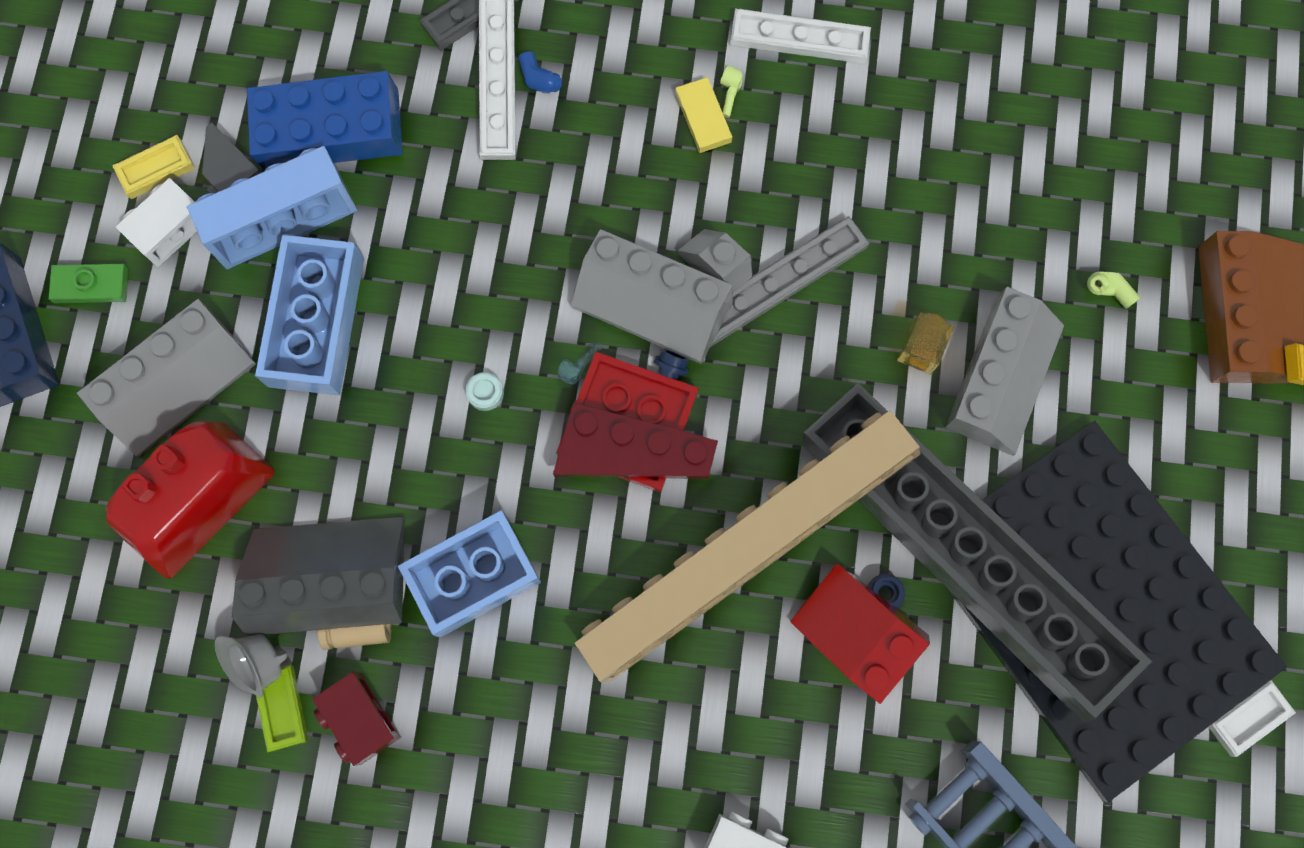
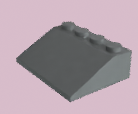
[232,517,405,636]

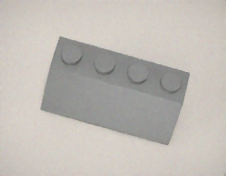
[571,229,733,364]
[945,287,1064,456]
[77,299,256,457]

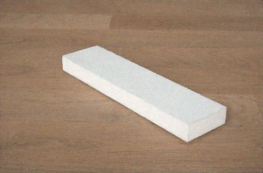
[730,8,871,64]

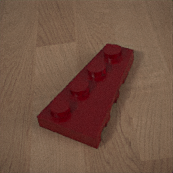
[553,403,718,479]

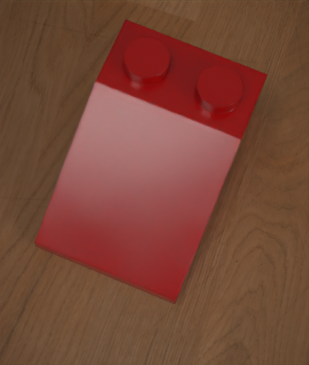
[790,562,930,704]

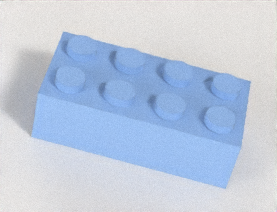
[186,146,358,269]
[255,235,364,396]

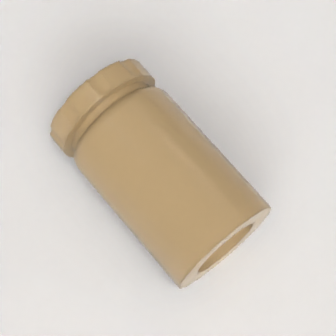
[317,624,391,650]

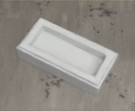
[1209,680,1296,757]

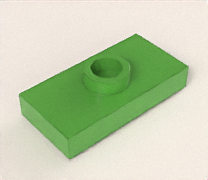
[48,264,129,303]

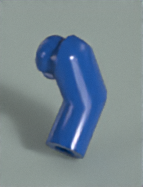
[518,52,562,94]

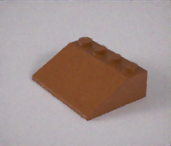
[1198,231,1304,384]

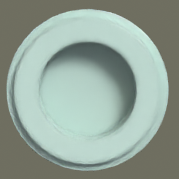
[466,372,504,411]

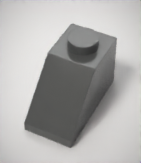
[202,122,260,194]

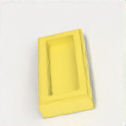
[675,77,733,153]
[113,135,196,199]

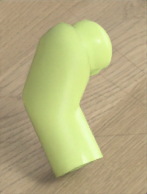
[1087,272,1141,309]

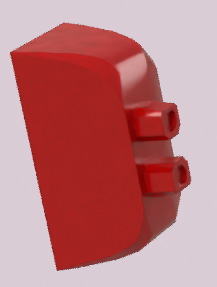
[105,421,274,579]

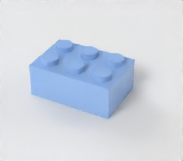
[398,510,541,638]

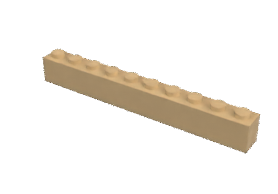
[575,410,920,682]

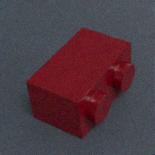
[312,672,401,766]

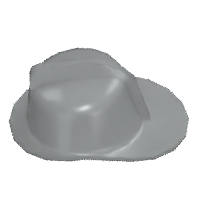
[215,634,288,698]

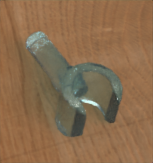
[558,343,602,384]

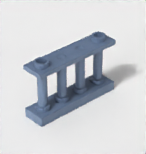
[905,741,1078,848]

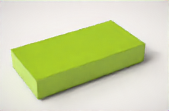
[256,665,309,752]

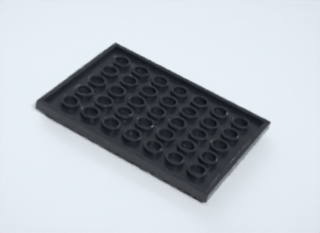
[947,421,1287,803]

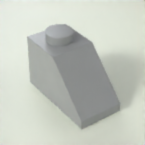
[678,229,752,293]

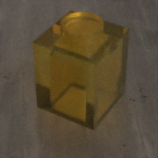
[897,312,955,375]

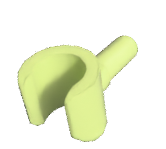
[720,65,743,118]

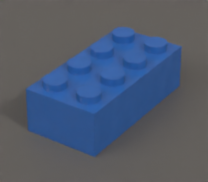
[247,71,403,171]

